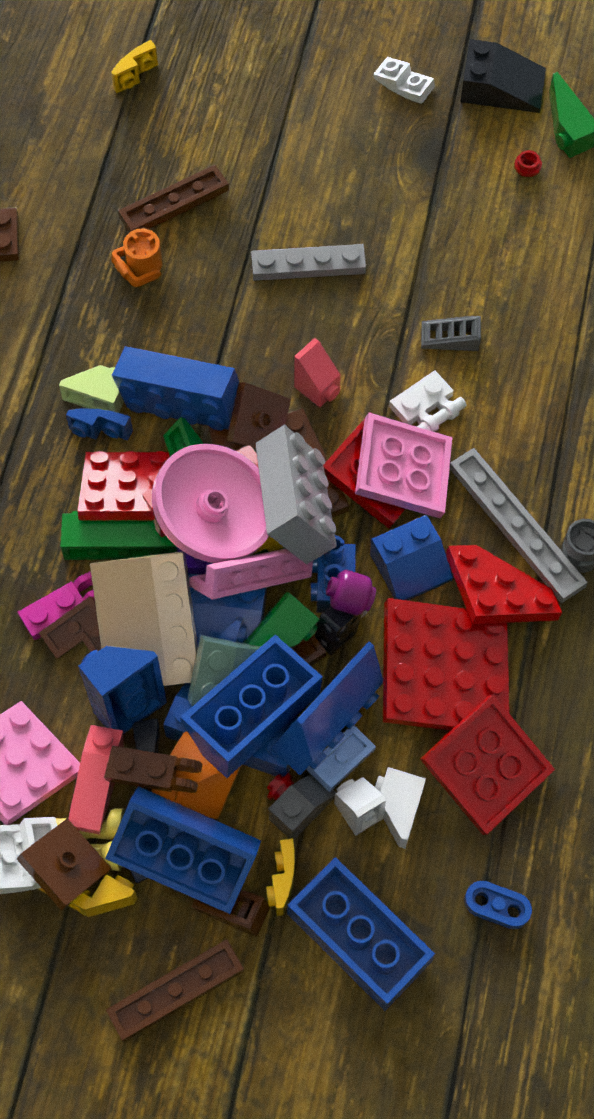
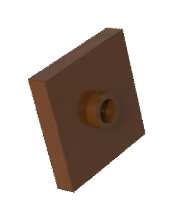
[226,382,291,451]
[17,818,112,911]

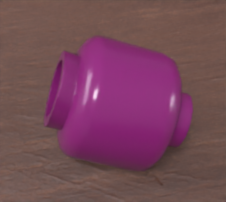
[326,569,376,616]

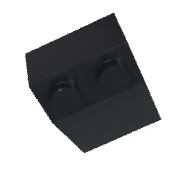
[460,39,546,113]

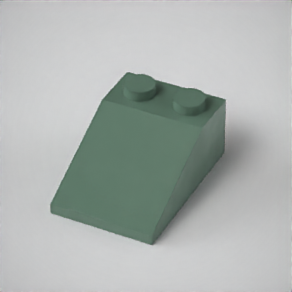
[188,635,261,706]

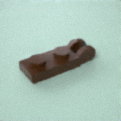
[104,746,203,793]

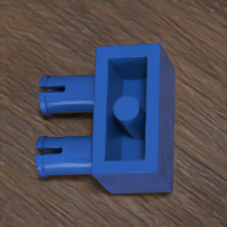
[311,535,356,613]

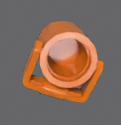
[111,228,163,287]

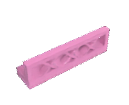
[189,548,313,600]

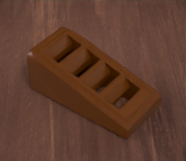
[191,890,270,936]

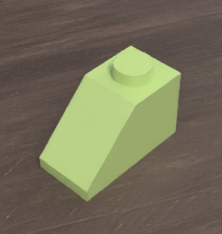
[59,365,124,413]

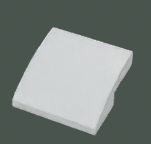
[0,817,57,894]

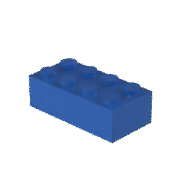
[112,346,239,430]
[287,857,435,1011]

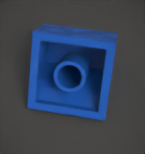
[370,515,453,601]

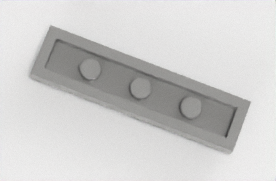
[251,244,366,281]

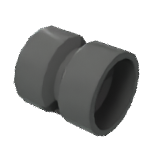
[561,519,594,573]

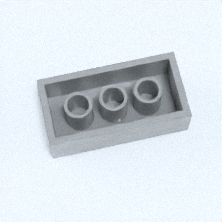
[256,425,337,564]

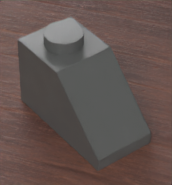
[268,774,336,841]

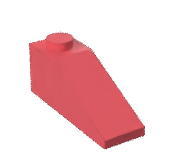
[68,725,124,835]

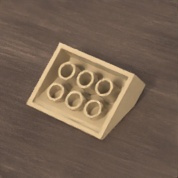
[90,551,198,686]

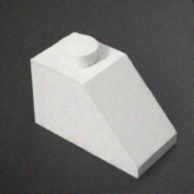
[375,767,426,849]
[334,777,386,836]

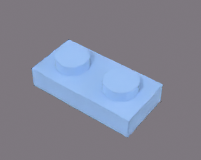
[306,725,376,792]

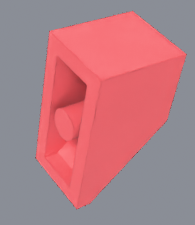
[294,338,340,407]

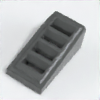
[421,316,481,351]

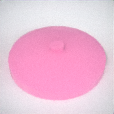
[152,444,269,563]

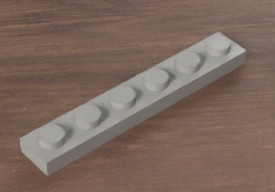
[449,448,588,603]

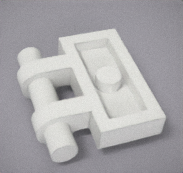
[389,370,467,432]

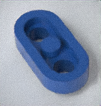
[464,881,532,929]

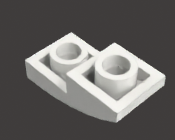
[373,57,435,104]

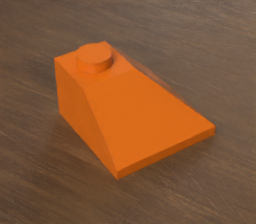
[151,731,241,819]

